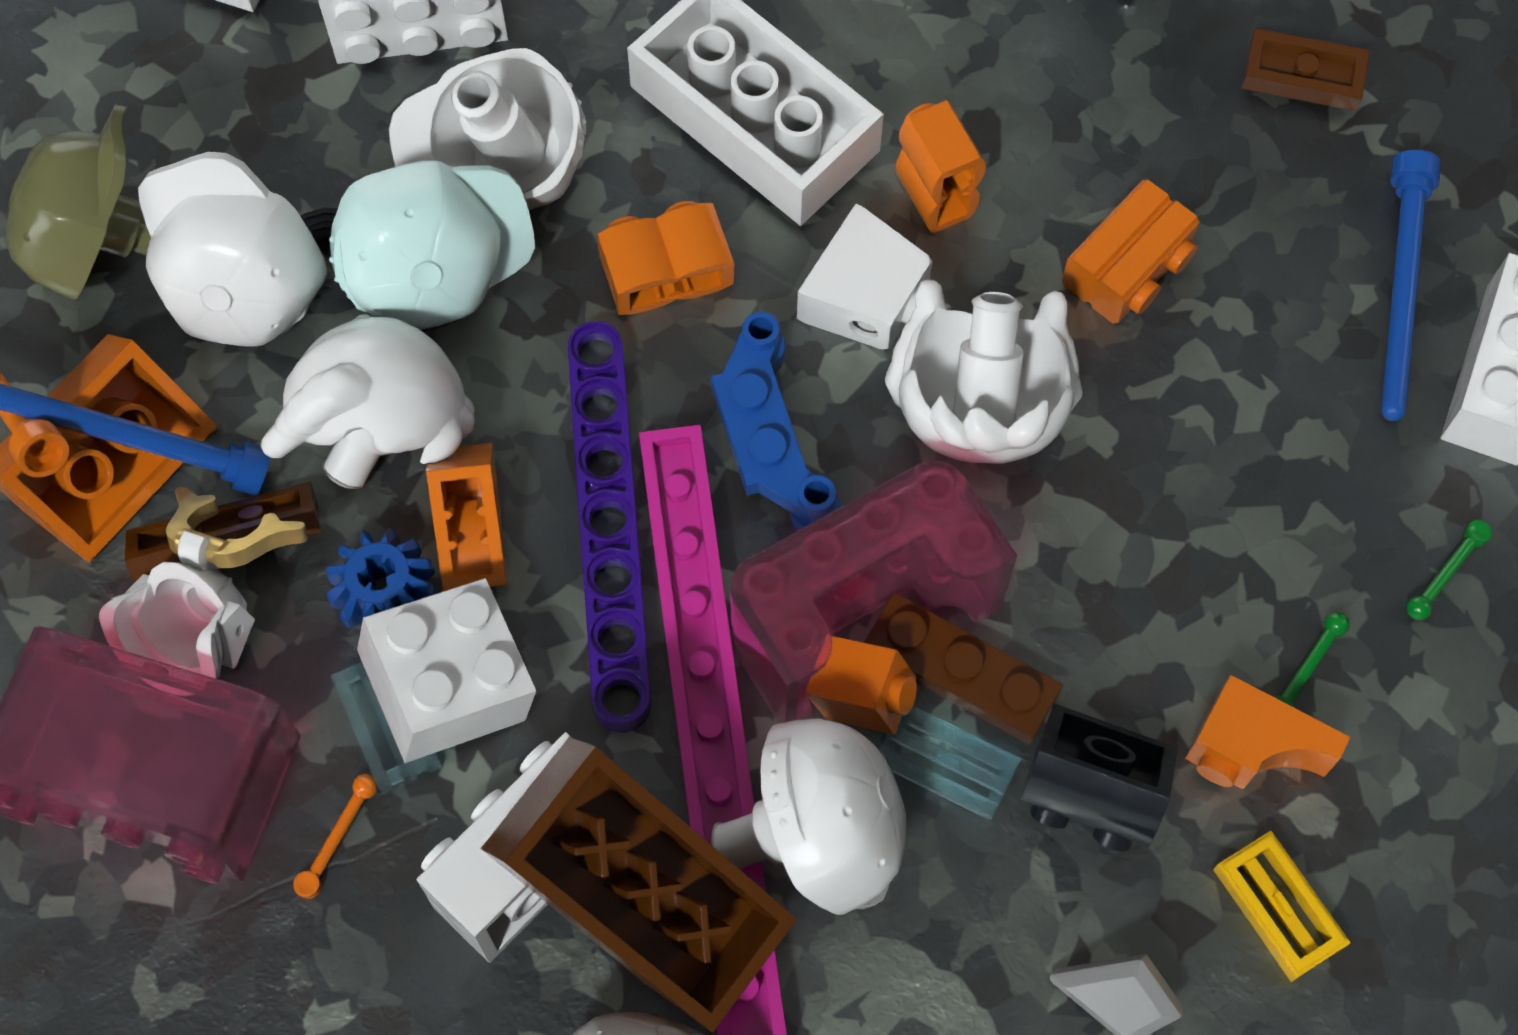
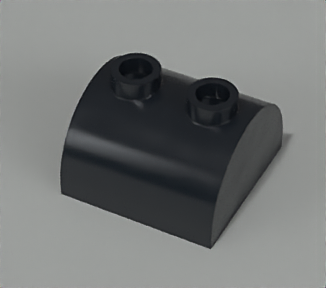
[1020,703,1178,852]

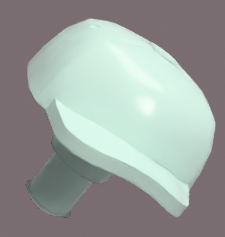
[329,161,535,330]

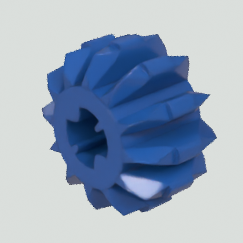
[326,528,436,629]

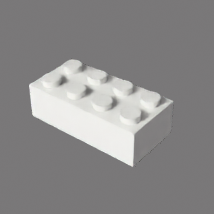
[627,0,884,226]

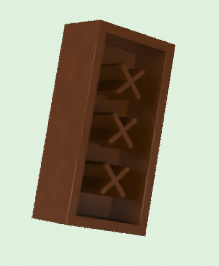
[480,737,797,1033]

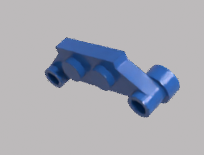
[711,312,841,539]

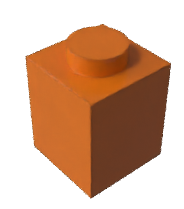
[805,635,917,735]

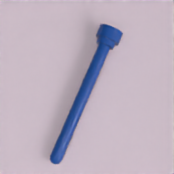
[1381,150,1441,421]
[0,383,270,496]

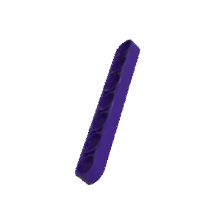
[568,321,651,733]

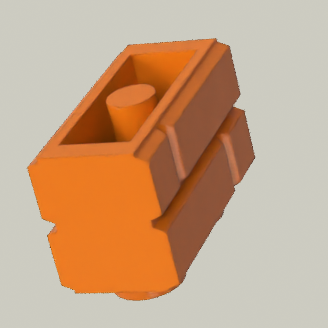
[1062,179,1200,324]

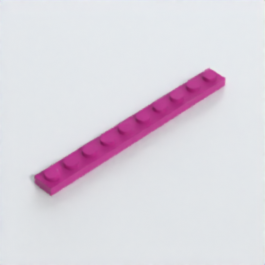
[639,425,787,1035]

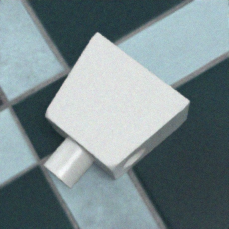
[797,204,951,350]

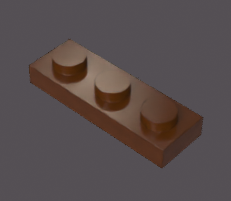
[125,481,321,582]
[864,592,1063,745]

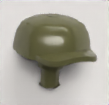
[6,104,151,300]

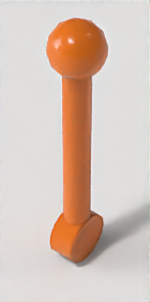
[293,774,378,899]

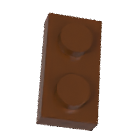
[1242,28,1370,111]

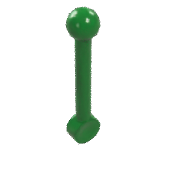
[1406,520,1492,620]
[1274,612,1350,707]

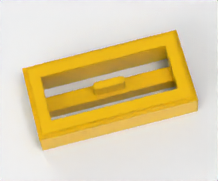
[1213,831,1350,982]

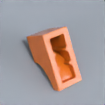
[426,442,507,592]
[1185,675,1351,790]

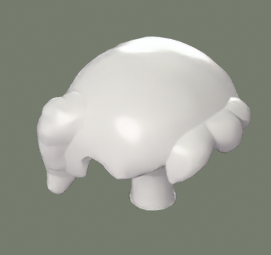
[885,279,1083,464]
[260,314,475,489]

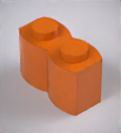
[895,100,986,234]
[597,201,735,315]

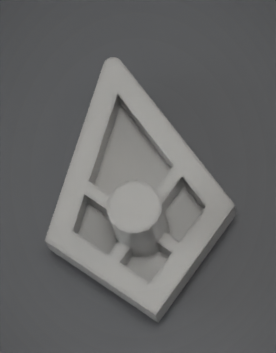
[1050,953,1186,1035]

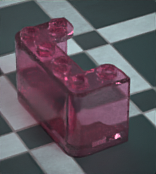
[730,461,1018,724]
[0,626,301,884]

